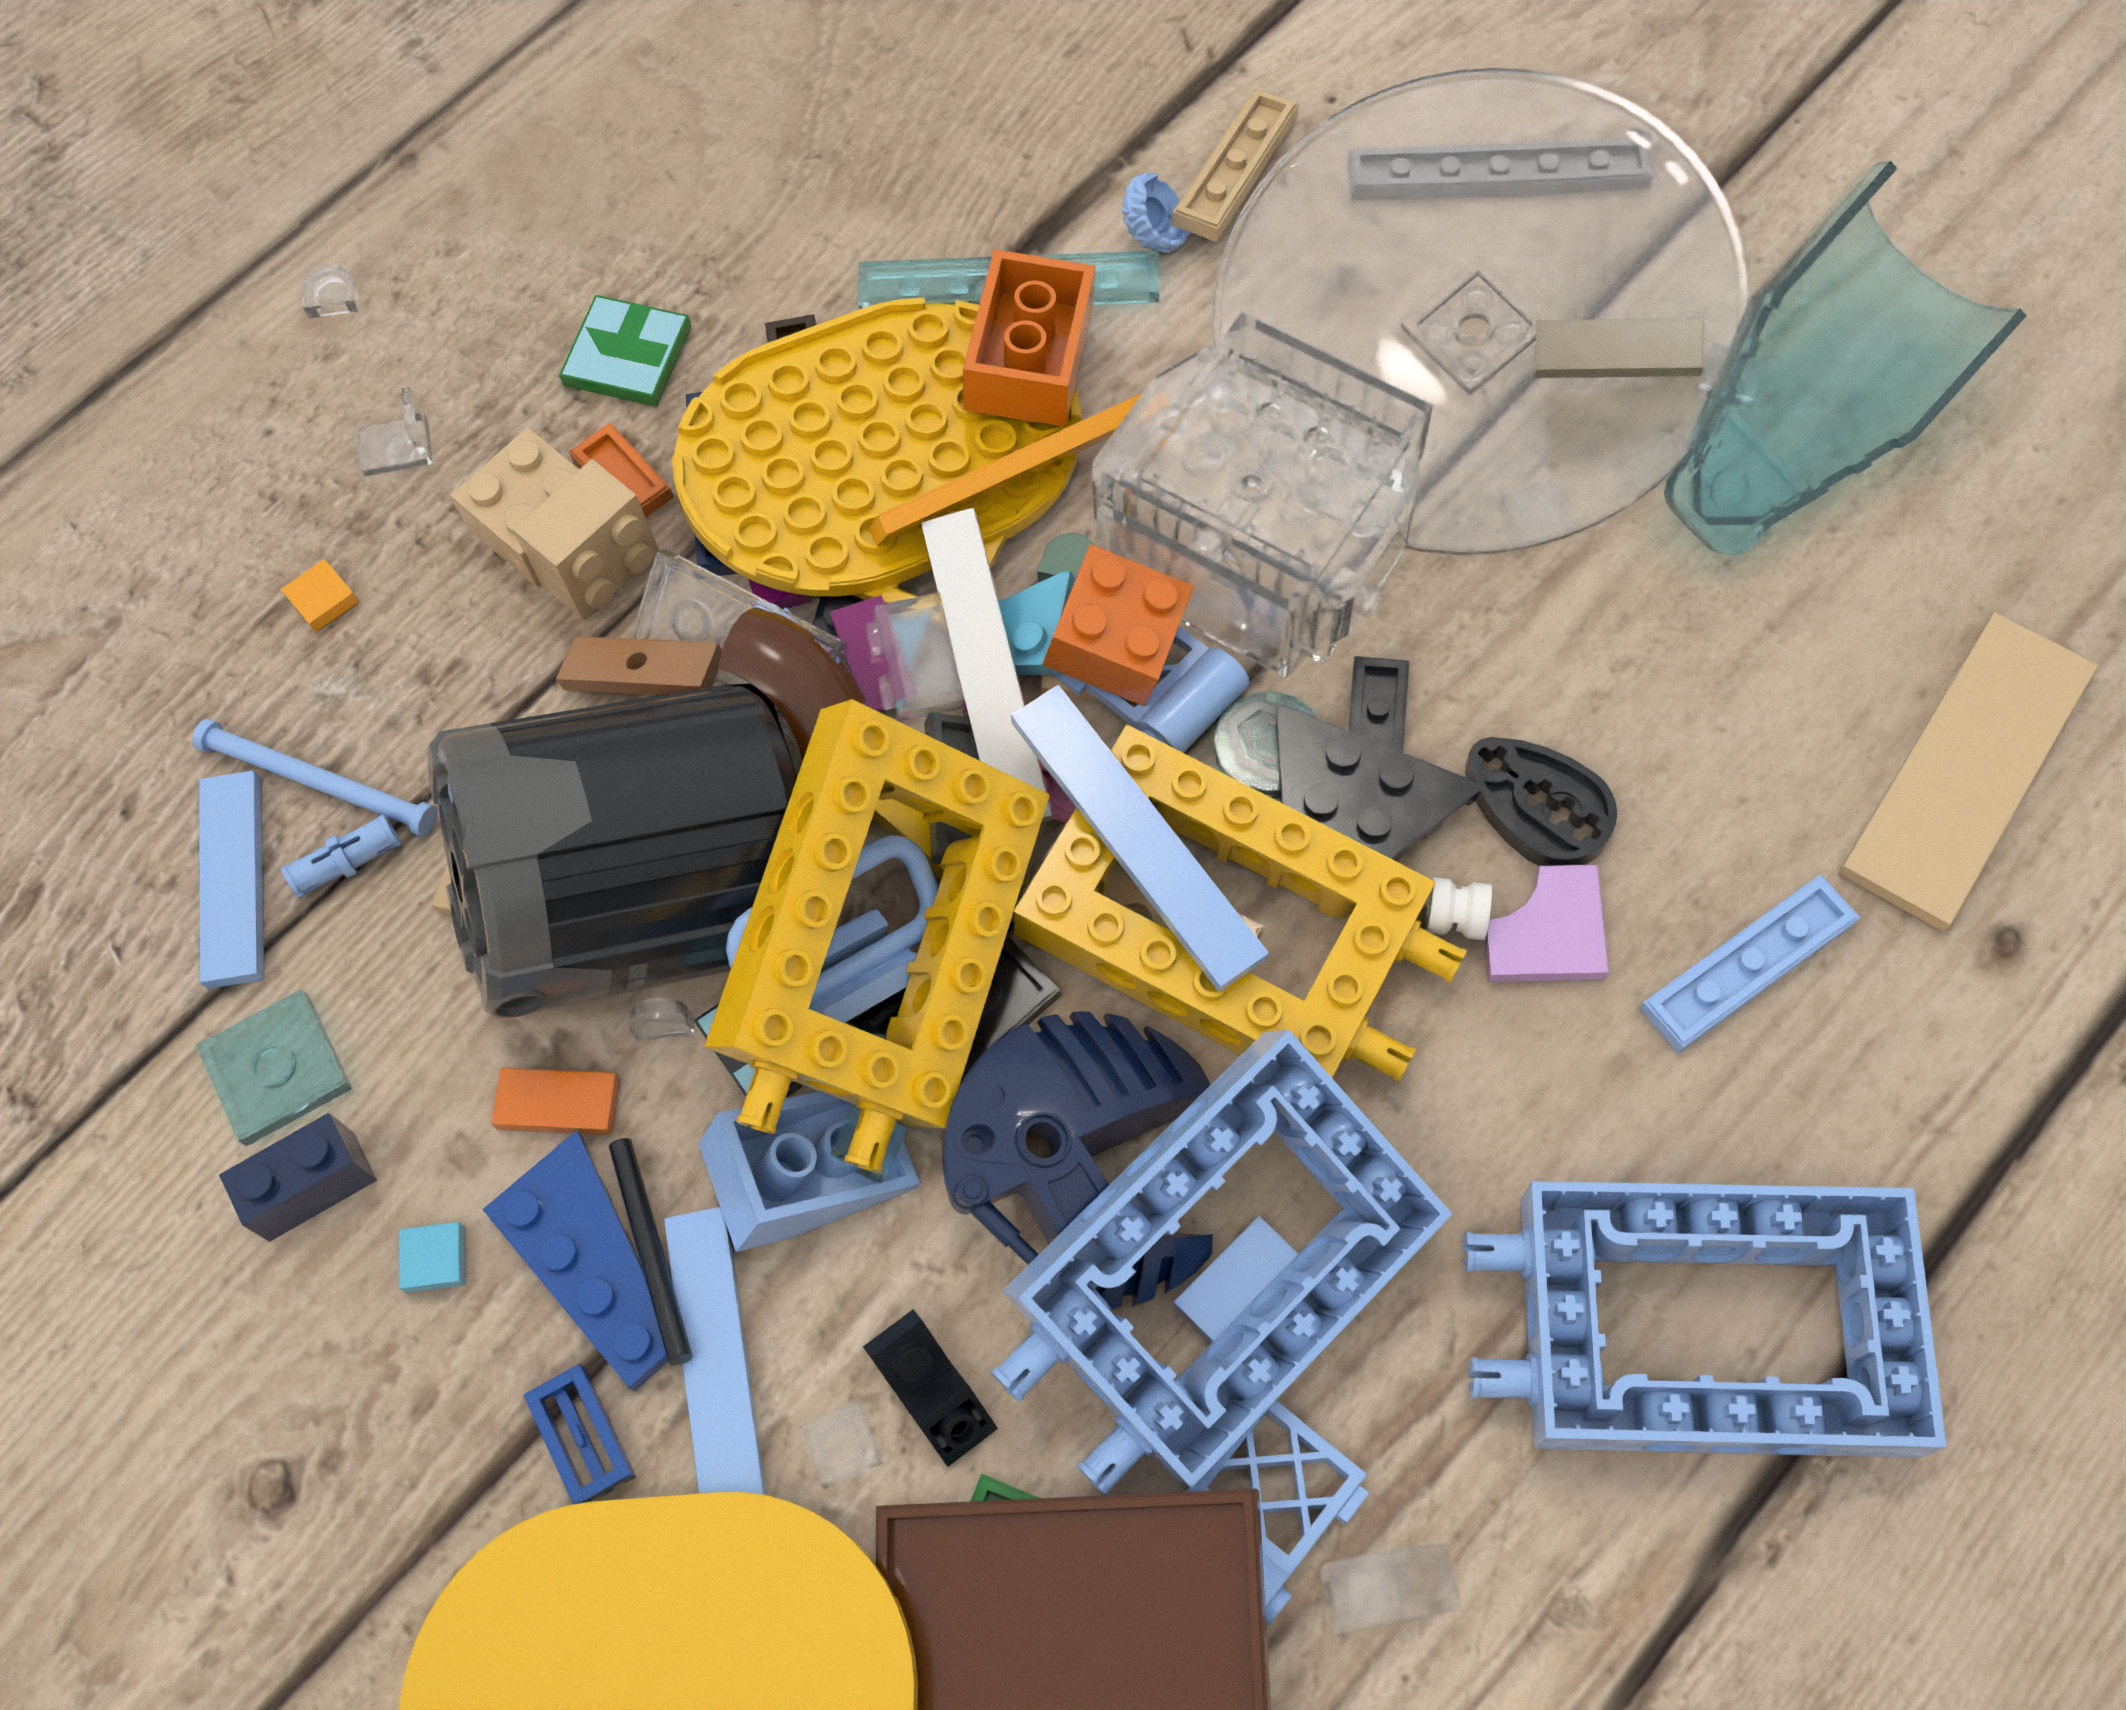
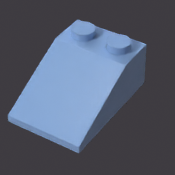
[698,1091,921,1252]

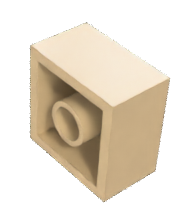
[450,427,579,588]
[512,459,660,621]

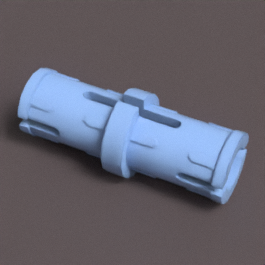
[281,814,402,899]

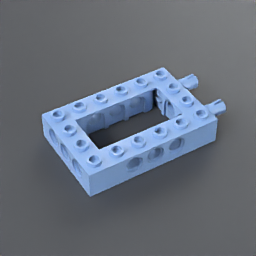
[991,1030,1452,1495]
[1463,1181,1947,1458]

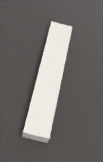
[921,508,1054,823]

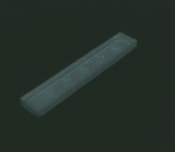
[857,250,1159,309]

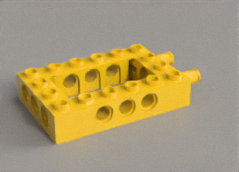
[704,699,1050,1173]
[1014,724,1467,1083]

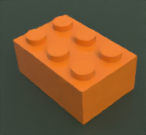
[963,249,1096,427]

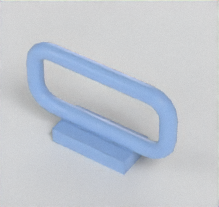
[726,835,939,1023]

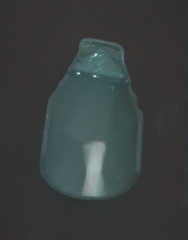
[1664,160,2027,556]

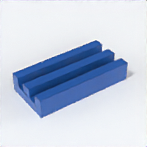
[523,1364,636,1504]

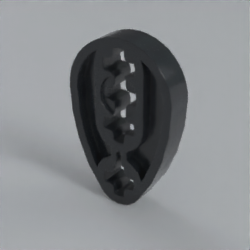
[1465,737,1617,866]

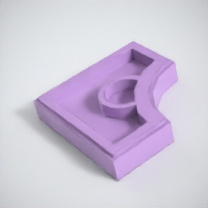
[1485,865,1609,982]

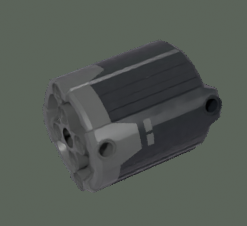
[428,683,797,1019]

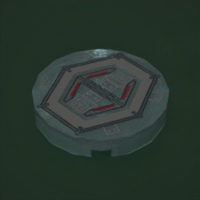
[1214,691,1317,798]

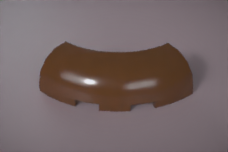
[718,607,866,762]

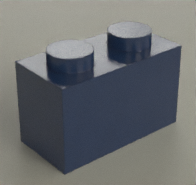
[219,1113,377,1242]

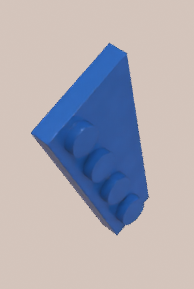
[482,1130,668,1392]

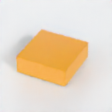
[281,559,359,633]

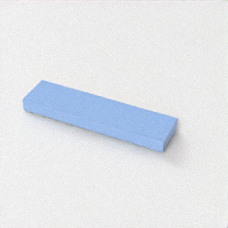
[199,770,264,989]
[1639,874,1861,1054]

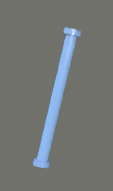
[192,719,438,837]

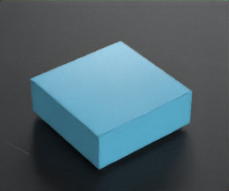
[399,1222,466,1293]

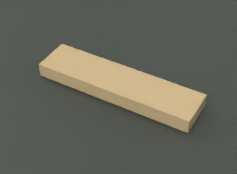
[1171,88,1299,242]

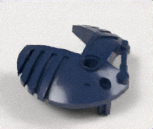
[942,1011,1213,1310]

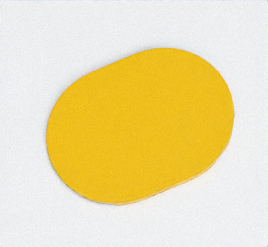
[672,298,1082,596]
[399,1492,918,1710]

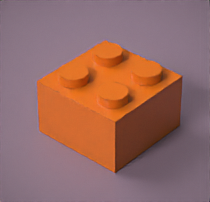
[1042,544,1194,706]

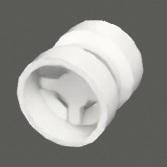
[1425,877,1492,941]

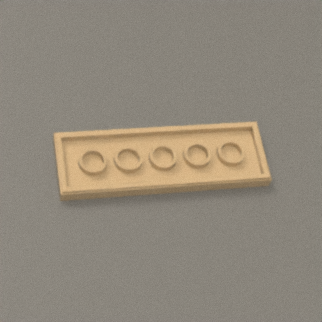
[1838,612,2098,932]

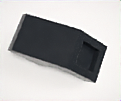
[863,1309,998,1467]

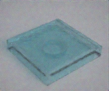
[196,989,353,1147]

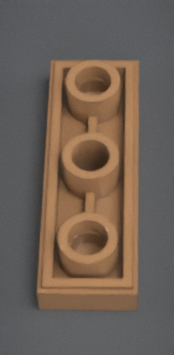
[556,636,722,696]

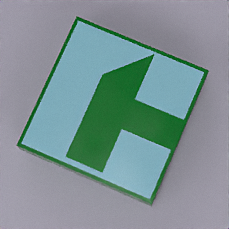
[559,295,692,407]

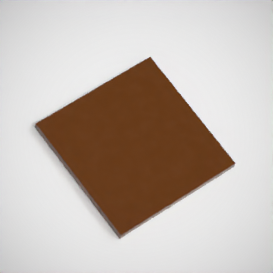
[876,1489,1271,1710]

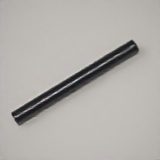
[609,1138,693,1366]

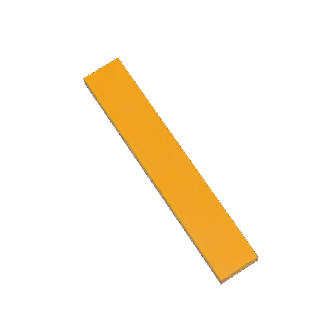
[869,388,1166,546]

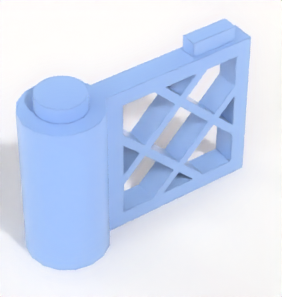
[1055,626,1250,753]
[1186,1400,1369,1627]

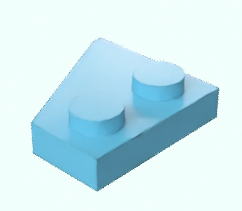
[953,571,1076,675]

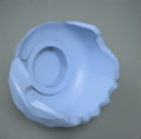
[1121,172,1190,253]

